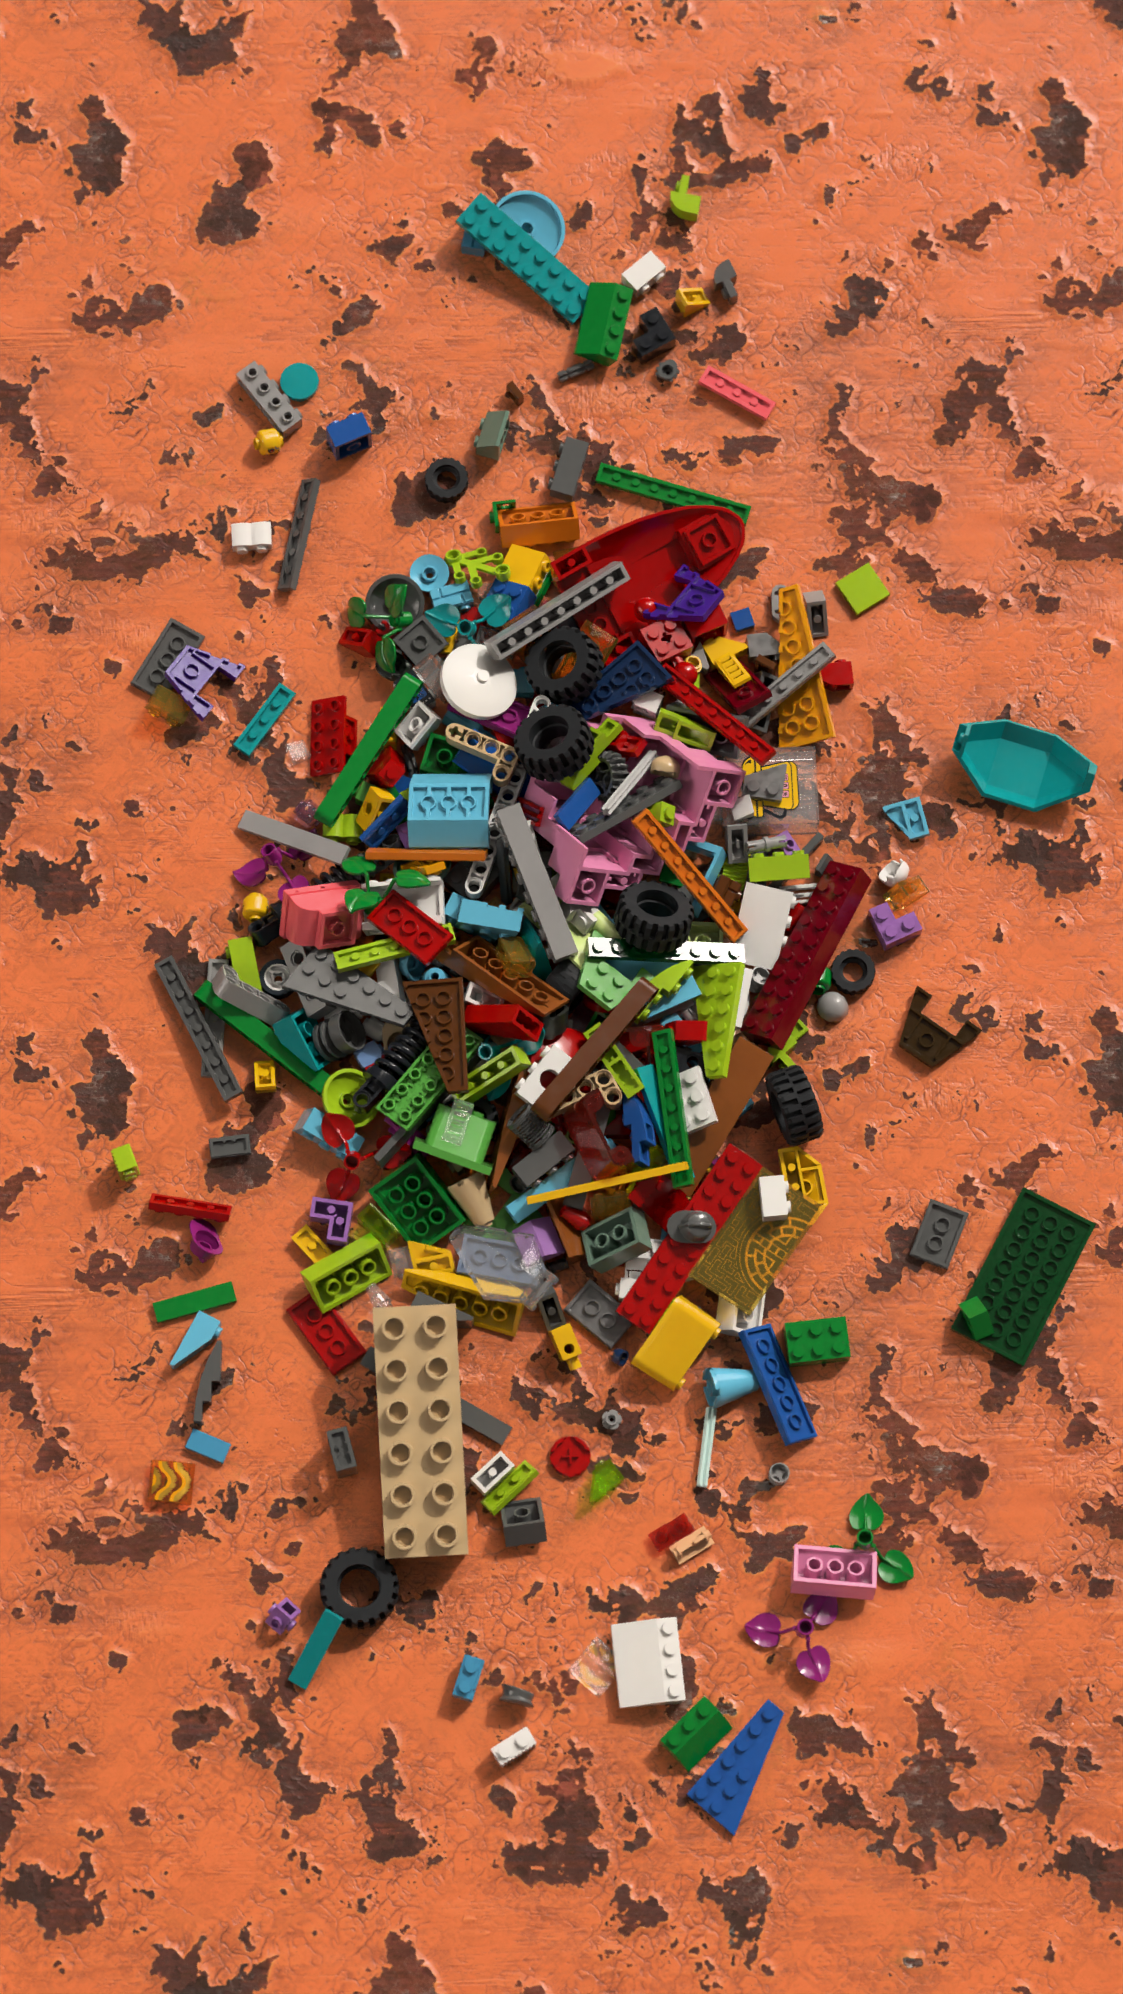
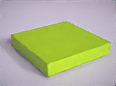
[835,562,890,616]

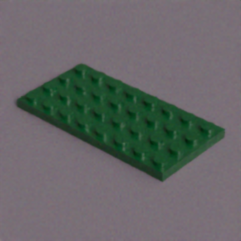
[950,1187,1096,1367]

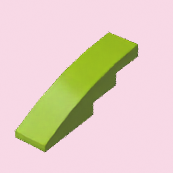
[583,1022,645,1099]

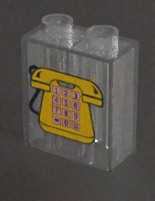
[711,746,819,837]

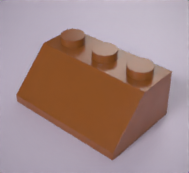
[546,1198,587,1265]

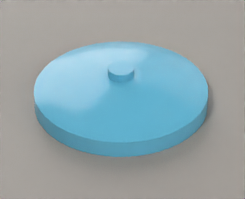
[496,190,565,257]

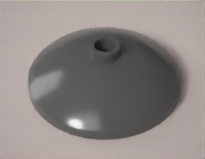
[365,574,424,631]

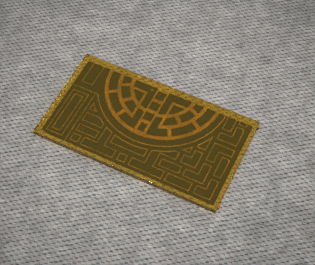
[688,1167,824,1316]

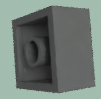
[500,1497,547,1547]

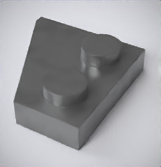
[742,764,787,803]

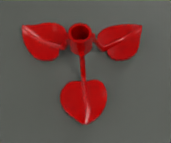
[321,1113,412,1201]

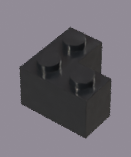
[632,307,676,365]

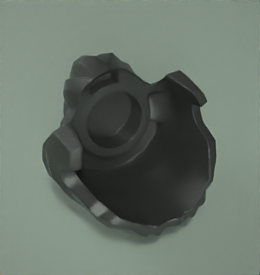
[375,649,413,682]

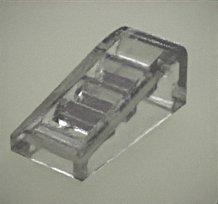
[441,1098,474,1146]

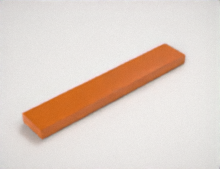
[365,848,488,861]

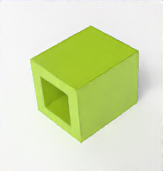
[647,801,675,828]

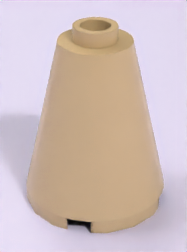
[446,1172,494,1229]

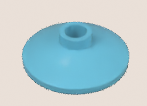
[410,554,449,592]

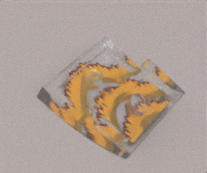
[568,1637,616,1698]

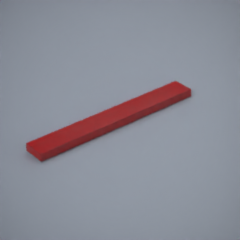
[662,663,776,766]

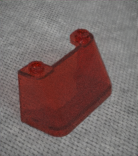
[563,1088,635,1181]

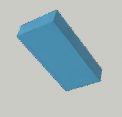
[185,1428,231,1464]

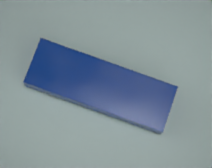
[553,777,601,831]
[359,794,408,848]

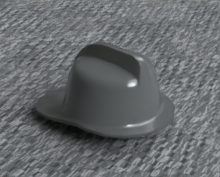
[667,1210,716,1244]

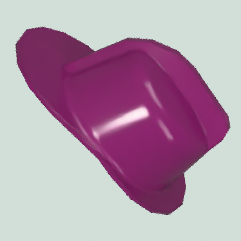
[189,1218,223,1263]

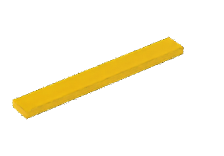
[526,1161,689,1205]

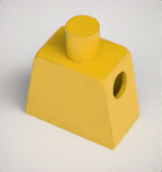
[548,1323,582,1371]

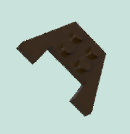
[899,986,982,1069]

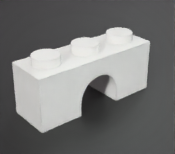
[514,1044,572,1107]

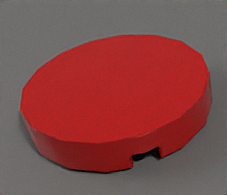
[550,1436,591,1478]

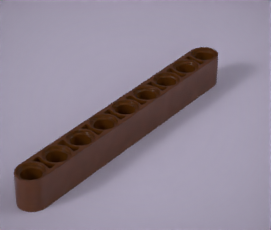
[530,977,659,1122]

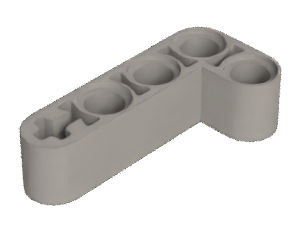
[212,964,291,1025]

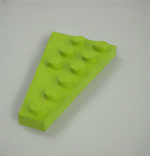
[692,962,745,1079]

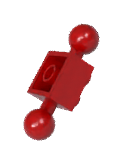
[634,597,698,684]

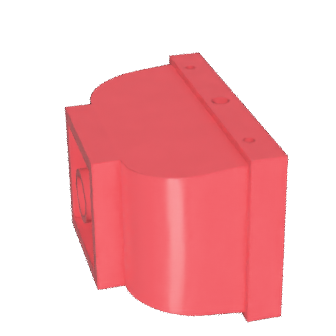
[279,880,364,950]

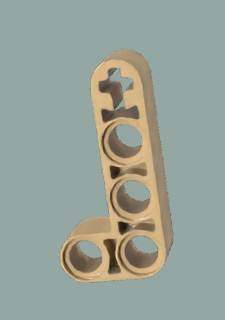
[445,723,519,787]
[551,1069,622,1119]

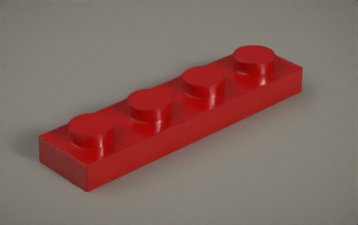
[148,1193,232,1222]

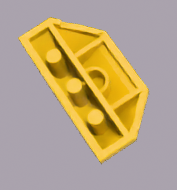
[778,1146,828,1226]

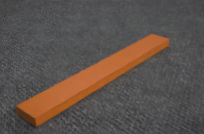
[631,808,748,943]

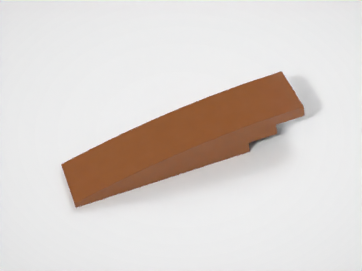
[435,930,570,1017]
[661,1036,774,1197]
[487,1055,529,1195]

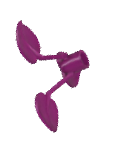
[233,828,318,902]
[745,1595,838,1682]

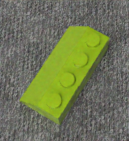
[300,1233,393,1314]

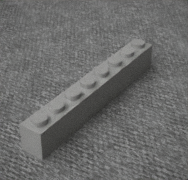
[483,561,631,660]
[494,803,578,964]

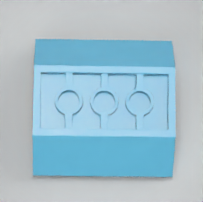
[407,774,493,849]

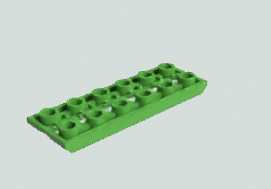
[375,1027,484,1131]

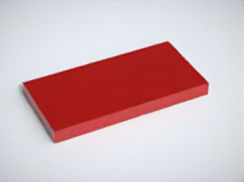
[367,889,454,966]
[286,1293,367,1377]

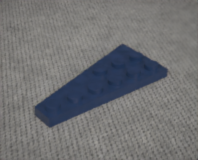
[567,640,675,721]

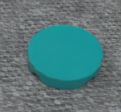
[280,363,319,402]

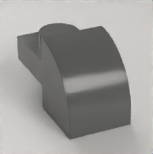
[713,259,738,305]

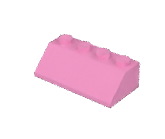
[790,1544,877,1600]

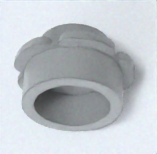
[602,1410,622,1430]

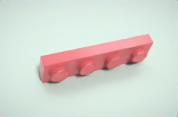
[698,365,776,421]

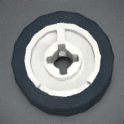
[259,959,294,999]

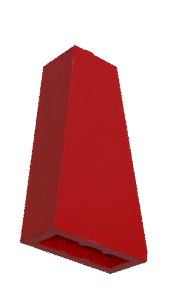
[465,1004,544,1042]

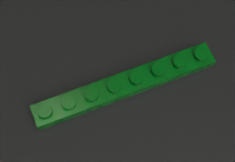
[595,463,751,526]
[652,1028,695,1190]

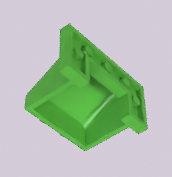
[412,1102,496,1176]

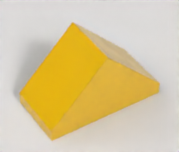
[675,288,711,317]

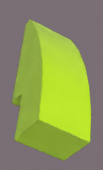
[653,707,717,752]

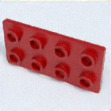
[310,695,357,778]

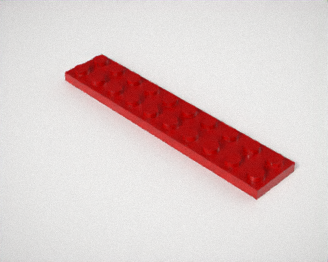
[615,1143,763,1335]

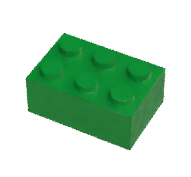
[783,1316,851,1368]

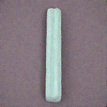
[696,1406,717,1488]

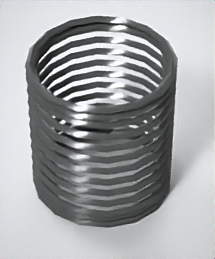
[507,1103,554,1150]

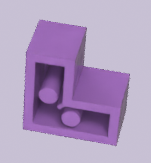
[867,902,922,951]
[310,1197,354,1247]

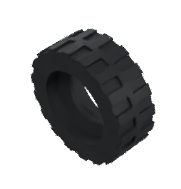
[425,457,468,503]
[831,949,875,995]

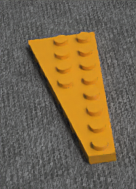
[778,584,836,752]

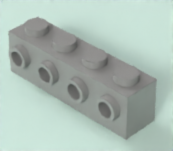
[236,361,303,439]

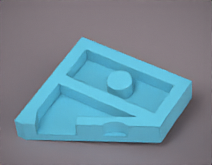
[882,797,930,841]

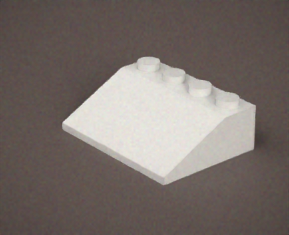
[610,1617,686,1708]

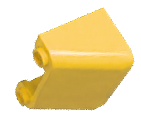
[631,1295,721,1391]

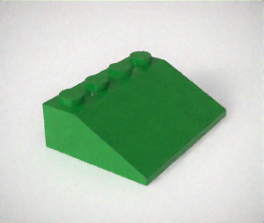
[368,1151,467,1245]

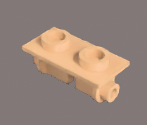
[669,1526,714,1565]

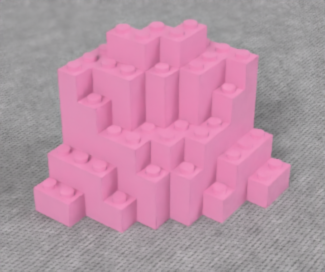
[523,713,746,907]

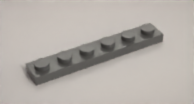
[277,478,321,592]

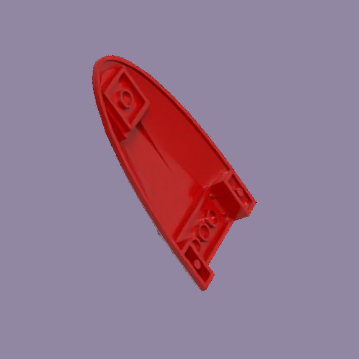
[549,505,745,667]

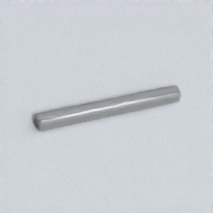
[601,750,658,816]

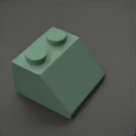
[474,410,510,461]

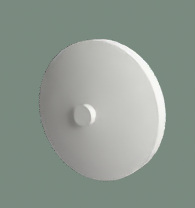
[440,644,517,720]

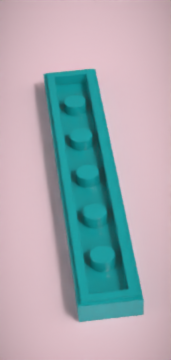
[634,1064,695,1178]

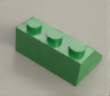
[659,1696,733,1772]

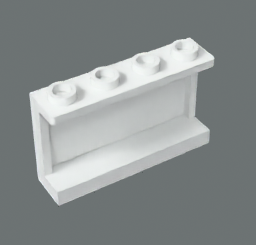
[361,875,445,936]
[735,882,797,970]

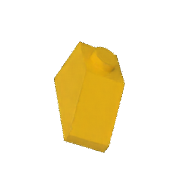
[702,637,748,671]

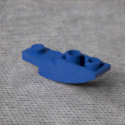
[622,1091,656,1168]

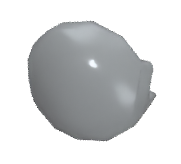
[816,992,849,1022]

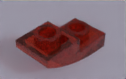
[648,1513,696,1552]

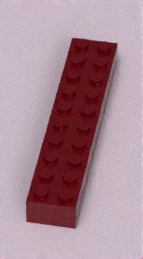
[740,860,872,1051]

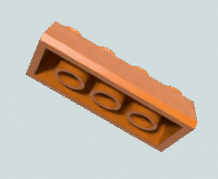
[497,501,580,549]

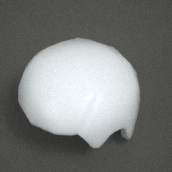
[878,859,909,887]

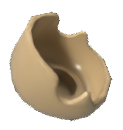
[650,755,680,778]

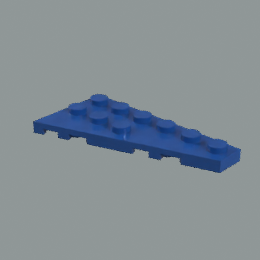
[686,1699,784,1836]

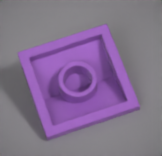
[512,1216,565,1268]

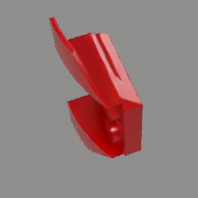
[627,1175,689,1233]

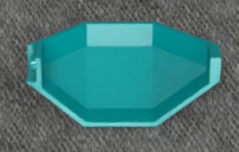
[952,719,1097,812]

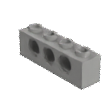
[280,941,337,1020]

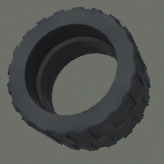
[544,959,584,1015]

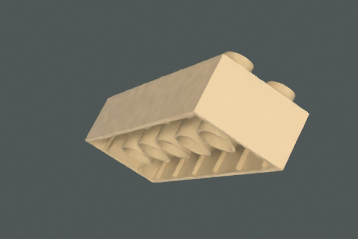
[373,1304,469,1559]

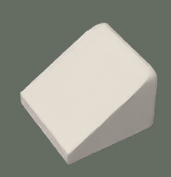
[731,794,754,821]

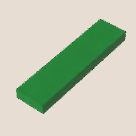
[152,1281,237,1324]

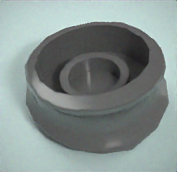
[499,1684,534,1708]

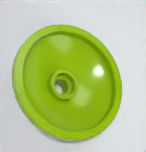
[322,1068,380,1128]

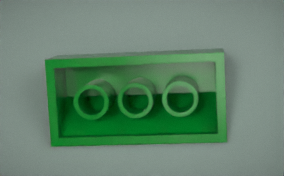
[573,282,633,367]

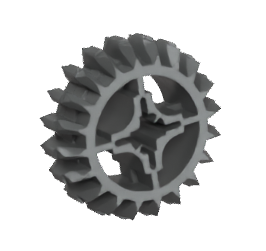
[588,751,630,803]

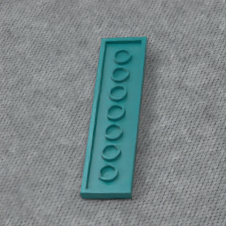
[455,193,589,325]

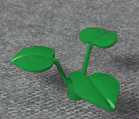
[347,584,413,673]
[342,856,431,915]
[828,1493,914,1584]

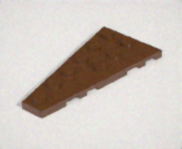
[402,977,469,1095]

